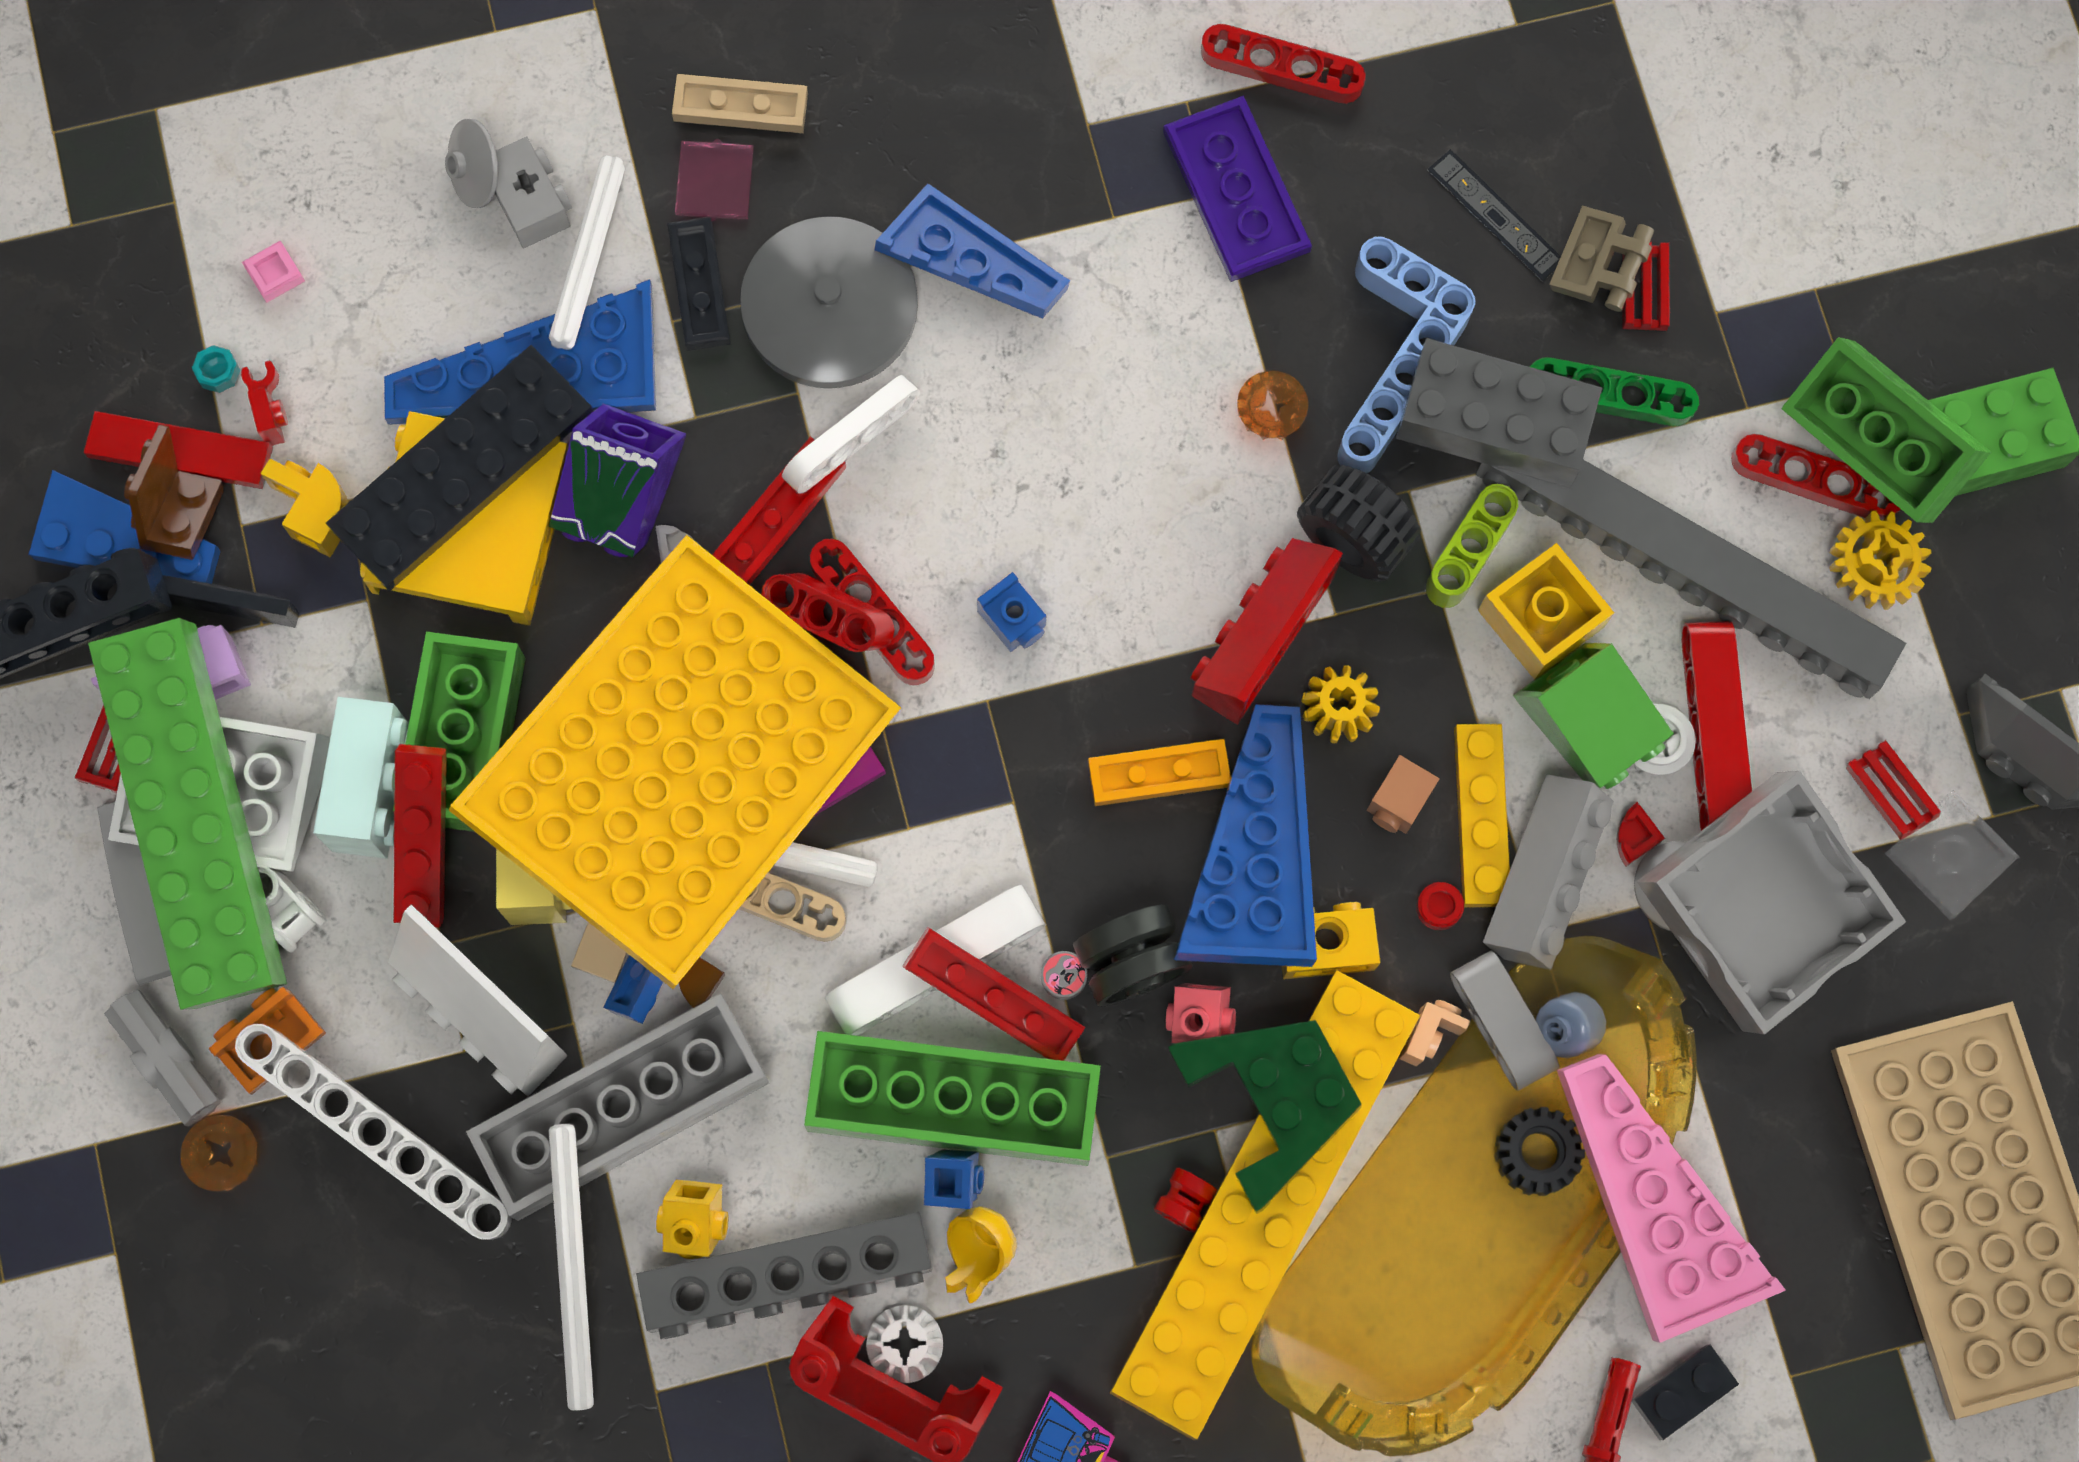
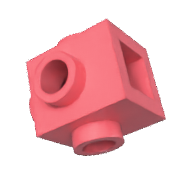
[1166,983,1236,1043]

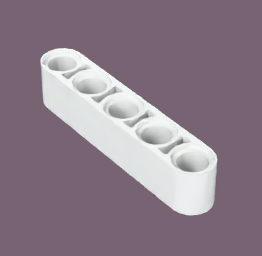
[825,885,1046,1036]

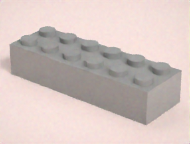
[466,993,769,1221]

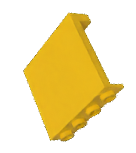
[360,411,569,626]

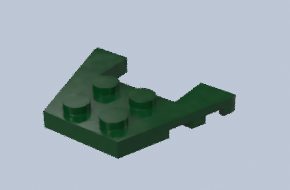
[1168,1020,1362,1214]

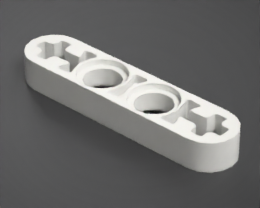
[782,375,920,494]

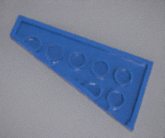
[1174,704,1317,967]

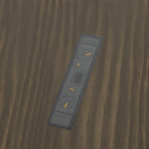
[1427,149,1561,282]

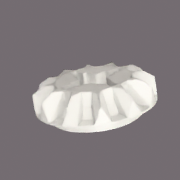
[1634,704,1696,777]
[866,1305,943,1383]

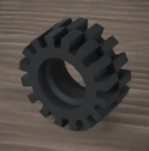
[1494,1107,1585,1196]

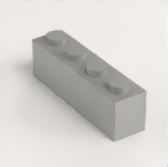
[1483,774,1614,970]

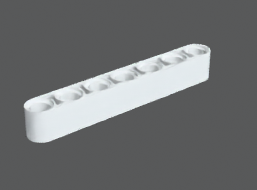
[235,1024,512,1240]

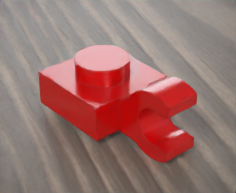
[241,360,288,446]

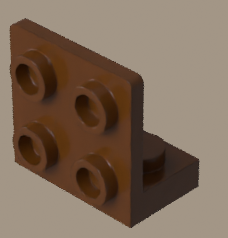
[124,425,224,560]

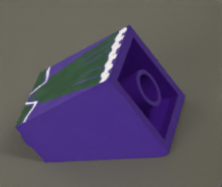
[549,404,686,557]

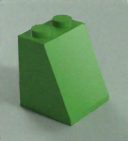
[1513,643,1674,789]

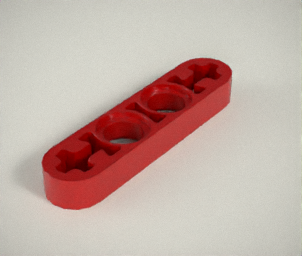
[1201,24,1366,104]
[1731,434,1900,521]
[810,538,935,686]

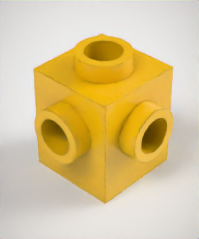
[656,1179,729,1259]

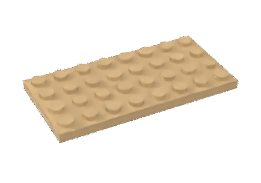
[1831,1001,2079,1420]

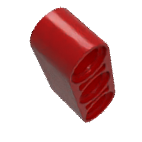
[761,573,895,652]

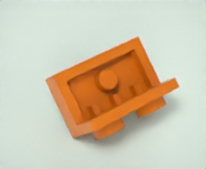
[209,987,326,1095]

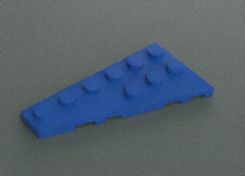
[384,279,656,425]

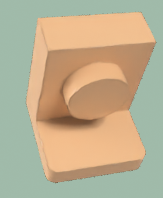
[1399,1000,1470,1066]

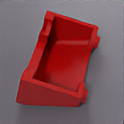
[789,1296,1003,1462]

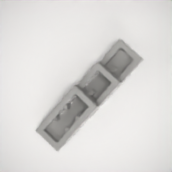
[97,802,171,985]

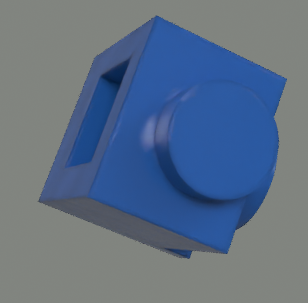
[977,572,1047,652]
[924,1149,984,1209]

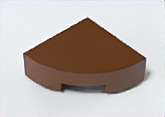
[679,957,725,1008]

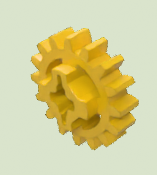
[1829,511,1931,610]

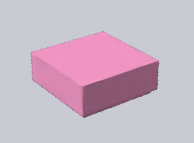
[242,241,305,303]

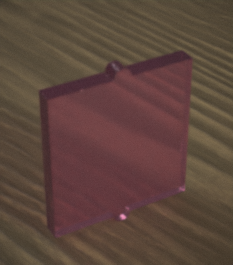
[675,139,754,221]

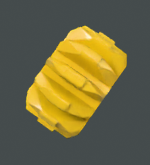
[1301,665,1380,743]

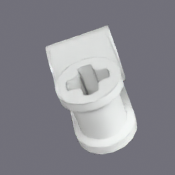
[257,865,327,953]

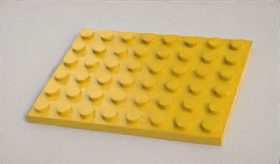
[449,535,901,989]

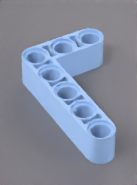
[1338,237,1475,473]

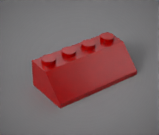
[1190,538,1343,725]

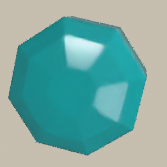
[192,345,241,393]

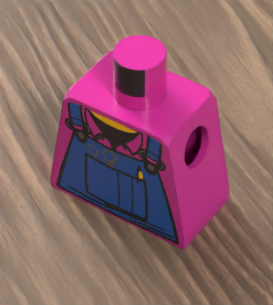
[1017,1391,1119,1462]

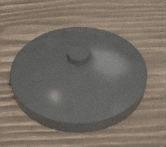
[740,216,918,389]

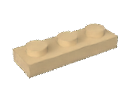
[672,74,808,133]

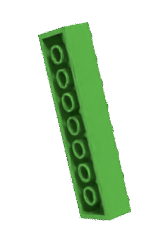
[88,618,287,1010]

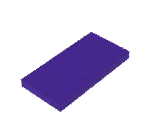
[1163,96,1312,282]

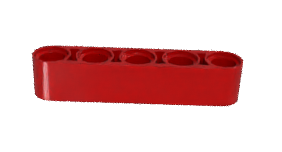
[1681,621,1752,831]

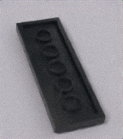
[326,345,594,592]

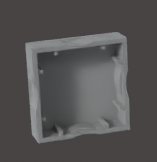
[1637,771,1906,1034]

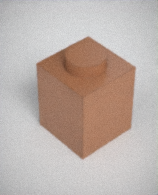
[1367,755,1440,834]

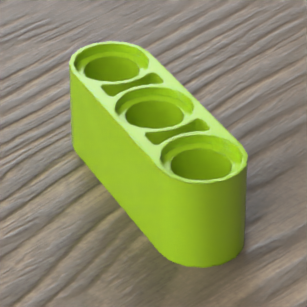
[1426,484,1518,608]

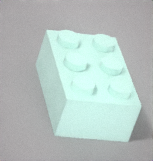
[313,697,409,859]

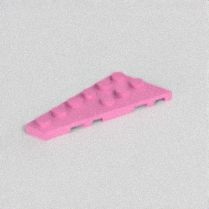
[1557,1054,1786,1343]

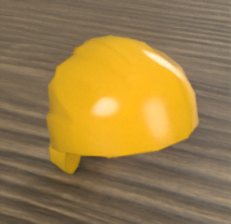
[945,1206,1017,1304]

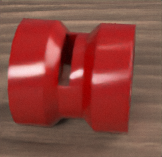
[1154,1167,1217,1233]

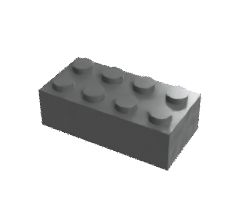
[1396,338,1602,488]

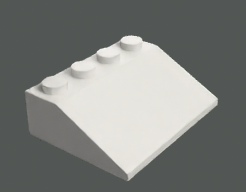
[108,717,330,872]
[388,905,568,1096]

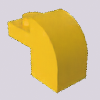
[261,459,349,557]

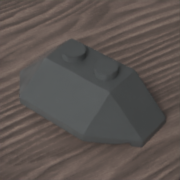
[1966,674,2079,810]

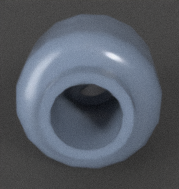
[1536,992,1606,1058]

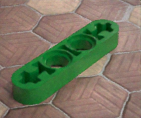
[1530,358,1699,426]

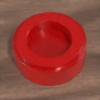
[1416,882,1464,930]

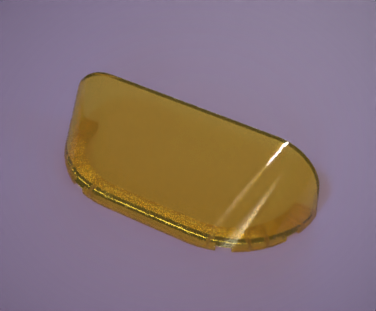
[1251,936,1697,1457]

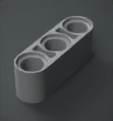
[1450,950,1559,1091]

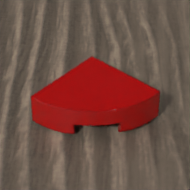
[1616,802,1665,867]

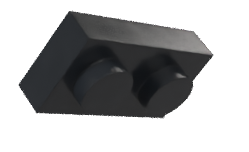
[1631,1344,1739,1441]

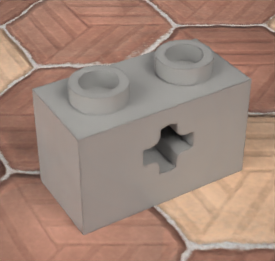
[495,136,572,249]

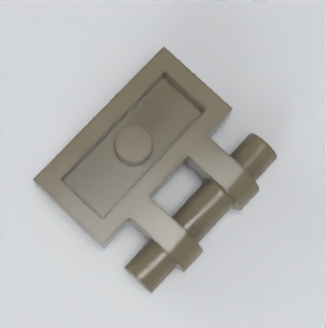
[1550,205,1654,312]

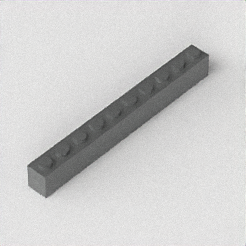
[1476,459,1907,699]

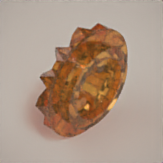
[1237,371,1308,441]
[181,1115,258,1191]

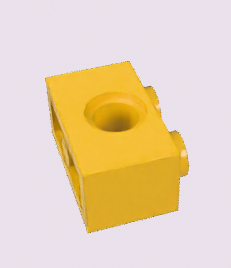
[1282,902,1380,979]

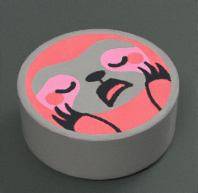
[1041,951,1087,1000]

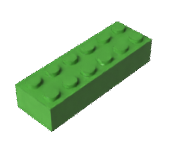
[804,1031,1101,1166]

